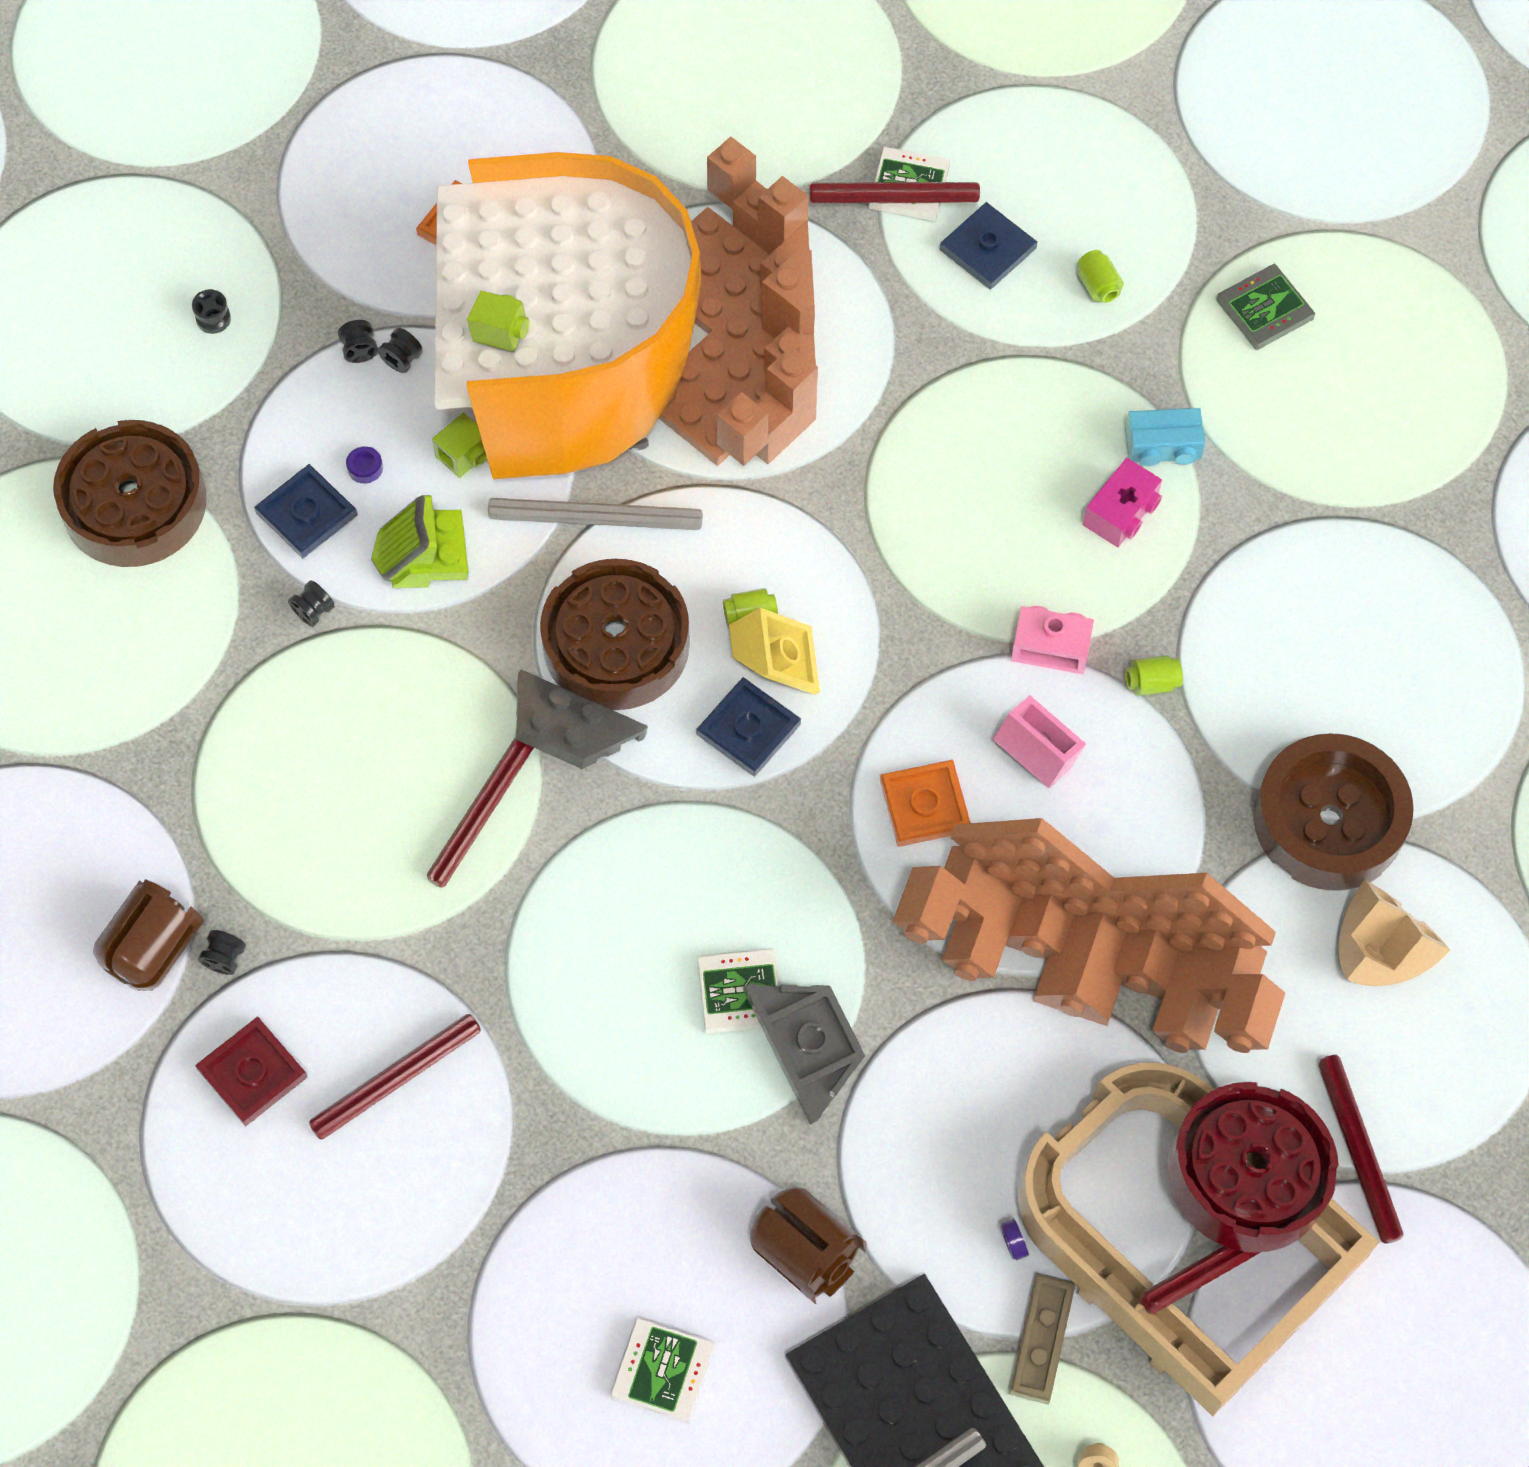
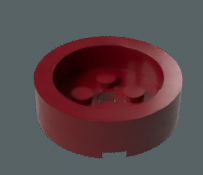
[1167,1082,1339,1253]

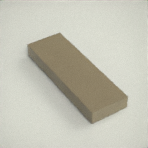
[1009,1274,1076,1405]

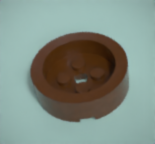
[53,420,207,567]
[540,558,690,710]
[1254,733,1414,891]

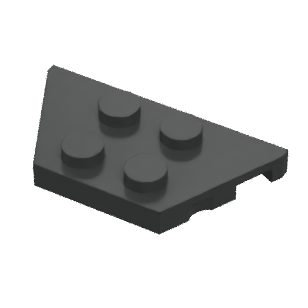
[515,669,648,769]
[743,984,865,1125]

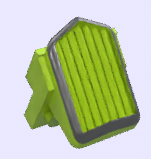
[371,495,469,588]

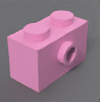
[1011,606,1094,675]
[993,695,1086,788]

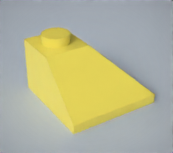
[729,608,820,695]

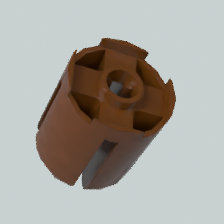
[93,879,204,991]
[750,1186,867,1304]

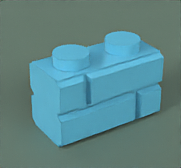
[1125,408,1205,466]

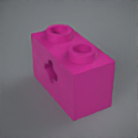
[1083,457,1163,548]

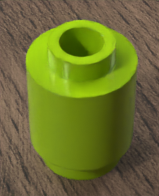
[1077,250,1124,303]
[723,588,778,628]
[1125,655,1183,696]

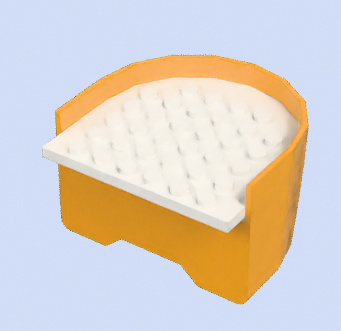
[434,152,701,480]

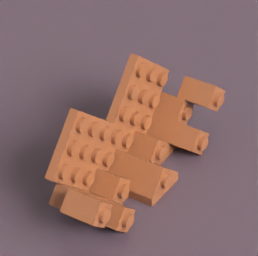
[659,136,818,466]
[892,818,1285,1053]

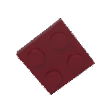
[195,1016,308,1127]

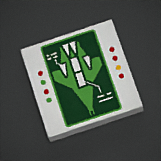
[869,147,950,222]
[698,949,779,1034]
[610,1318,715,1424]

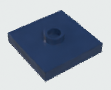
[939,202,1038,290]
[254,464,358,559]
[696,677,801,777]

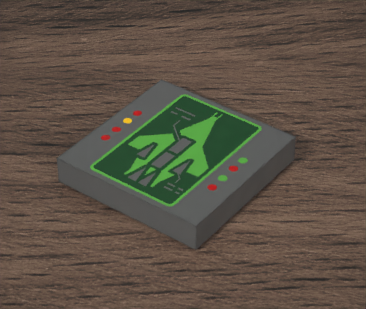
[1217,263,1316,350]

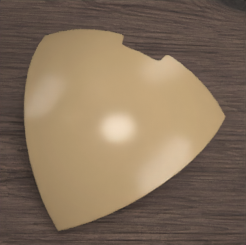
[1339,880,1450,986]

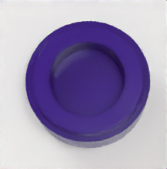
[346,446,383,484]
[1000,1218,1029,1261]

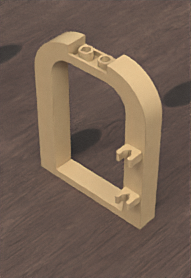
[1018,1062,1380,1417]

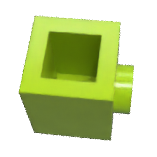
[467,290,529,352]
[432,412,487,479]

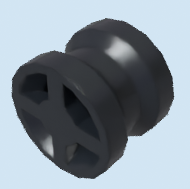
[192,289,231,334]
[338,320,378,363]
[378,328,423,373]
[288,580,335,627]
[198,930,246,975]

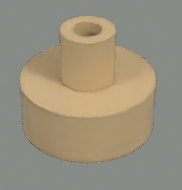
[1077,1443,1119,1467]

